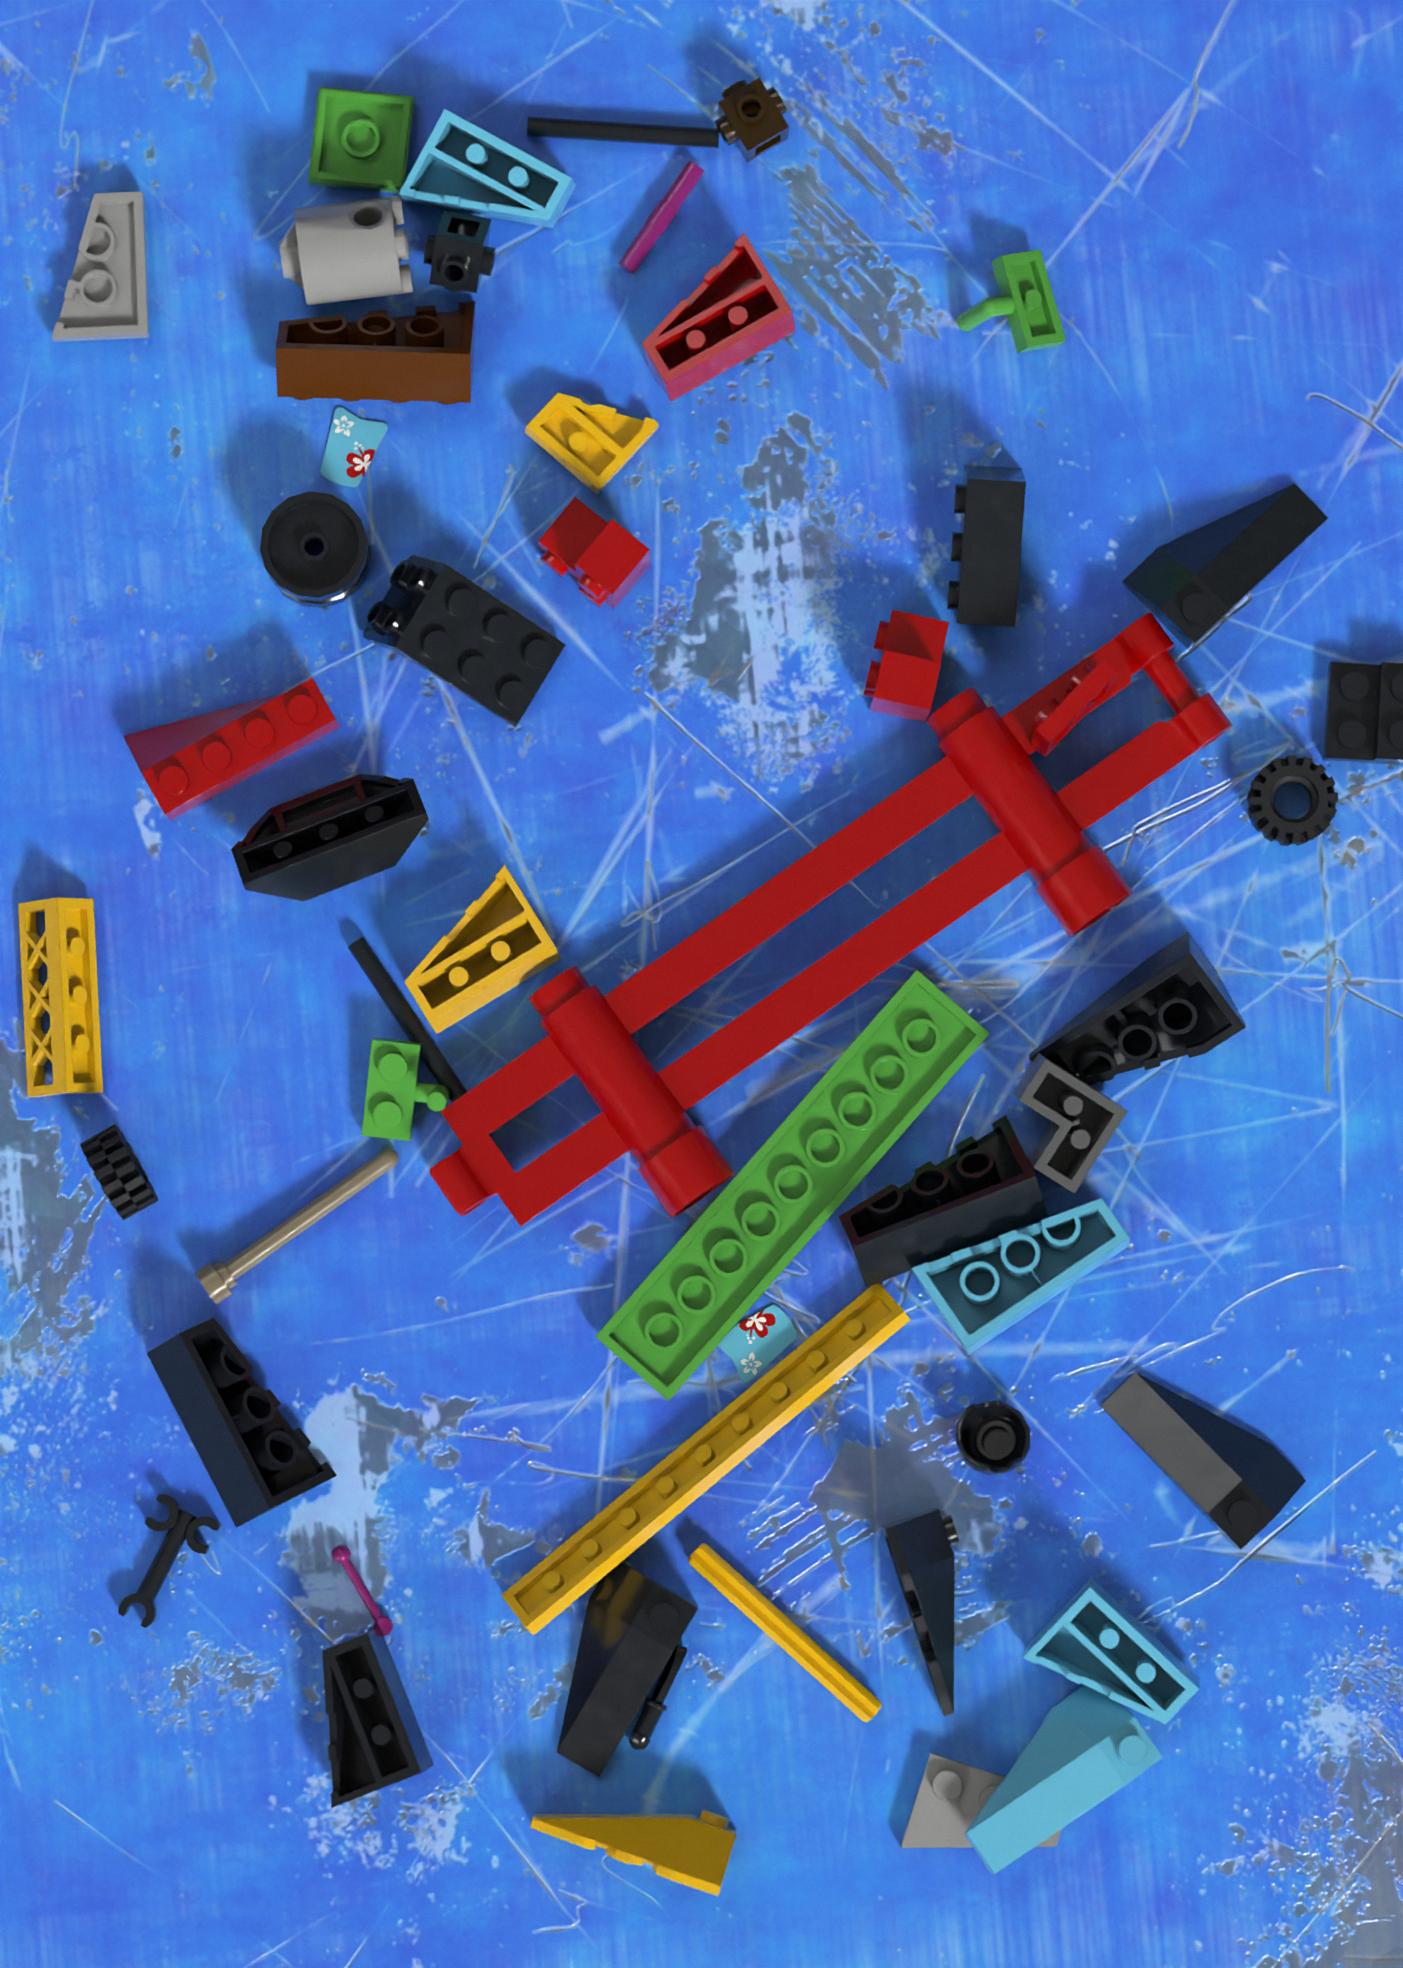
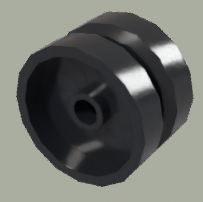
[260,492,371,608]

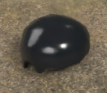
[956,1400,1030,1475]

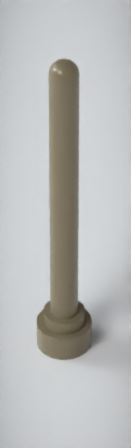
[194,1149,399,1305]

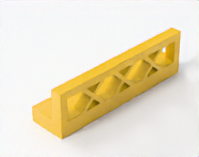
[18,897,103,1097]

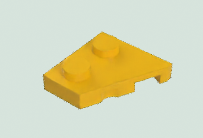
[525,393,659,495]

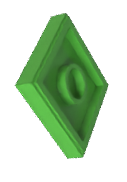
[308,87,415,194]

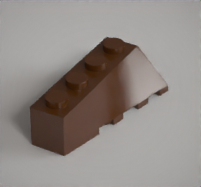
[276,301,475,405]

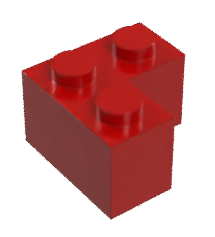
[538,497,650,609]
[863,610,949,723]

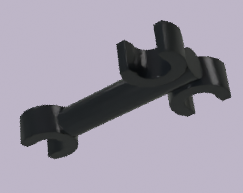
[118,1494,221,1628]

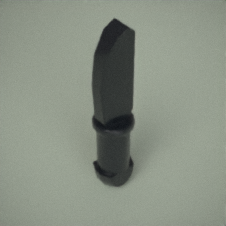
[629,1644,687,1750]

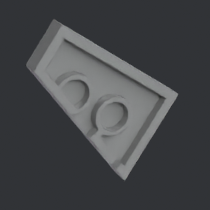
[51,191,150,342]
[900,1752,1062,1848]

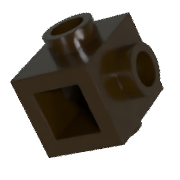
[714,78,789,162]

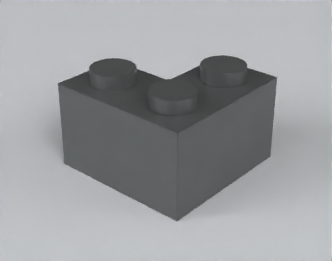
[1012,1053,1128,1194]

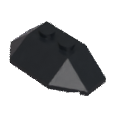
[231,774,429,901]

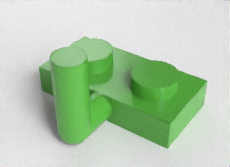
[957,250,1066,353]
[361,1037,450,1141]

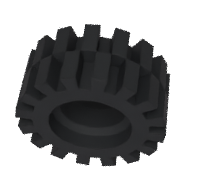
[1247,755,1338,846]
[80,1124,158,1220]

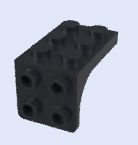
[363,555,566,727]

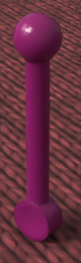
[331,1544,393,1636]

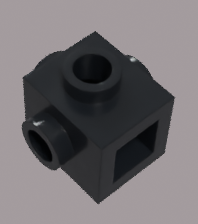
[424,210,496,293]

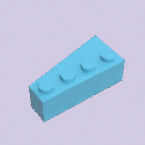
[911,1198,1130,1355]

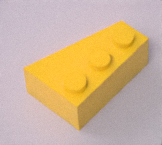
[404,865,561,1034]

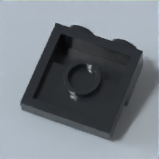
[1323,662,1403,765]

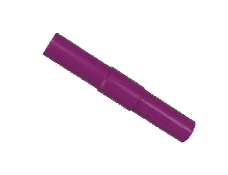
[618,161,704,274]

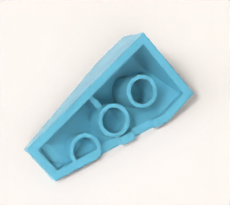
[964,1685,1163,1875]

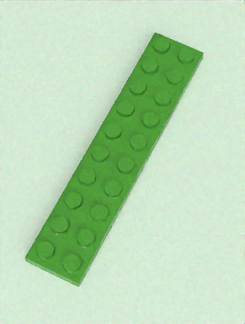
[595,970,990,1401]

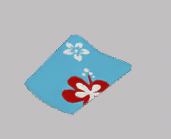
[320,407,388,487]
[717,1304,798,1384]

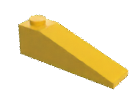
[530,1810,736,1896]

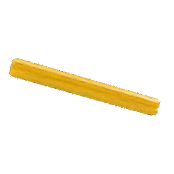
[688,1543,882,1722]

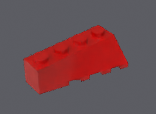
[123,678,340,821]

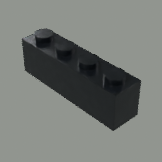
[839,1115,1048,1287]
[147,1318,337,1528]

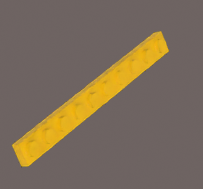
[501,1283,910,1635]

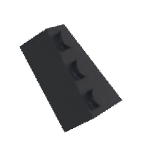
[947,465,1026,627]
[322,1627,434,1808]

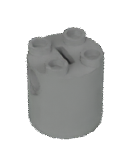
[279,195,413,305]

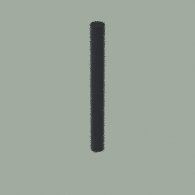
[527,117,719,148]
[348,937,467,1103]

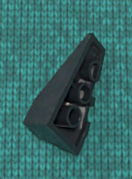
[1122,484,1328,651]

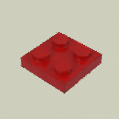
[1031,659,1118,757]

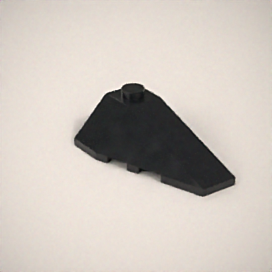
[1029,932,1246,1086]
[1099,1372,1306,1550]
[881,1508,960,1717]
[557,1561,698,1777]

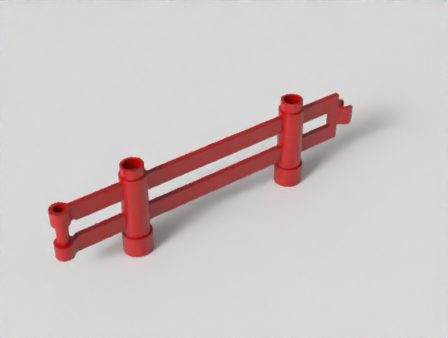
[430,612,1233,1227]

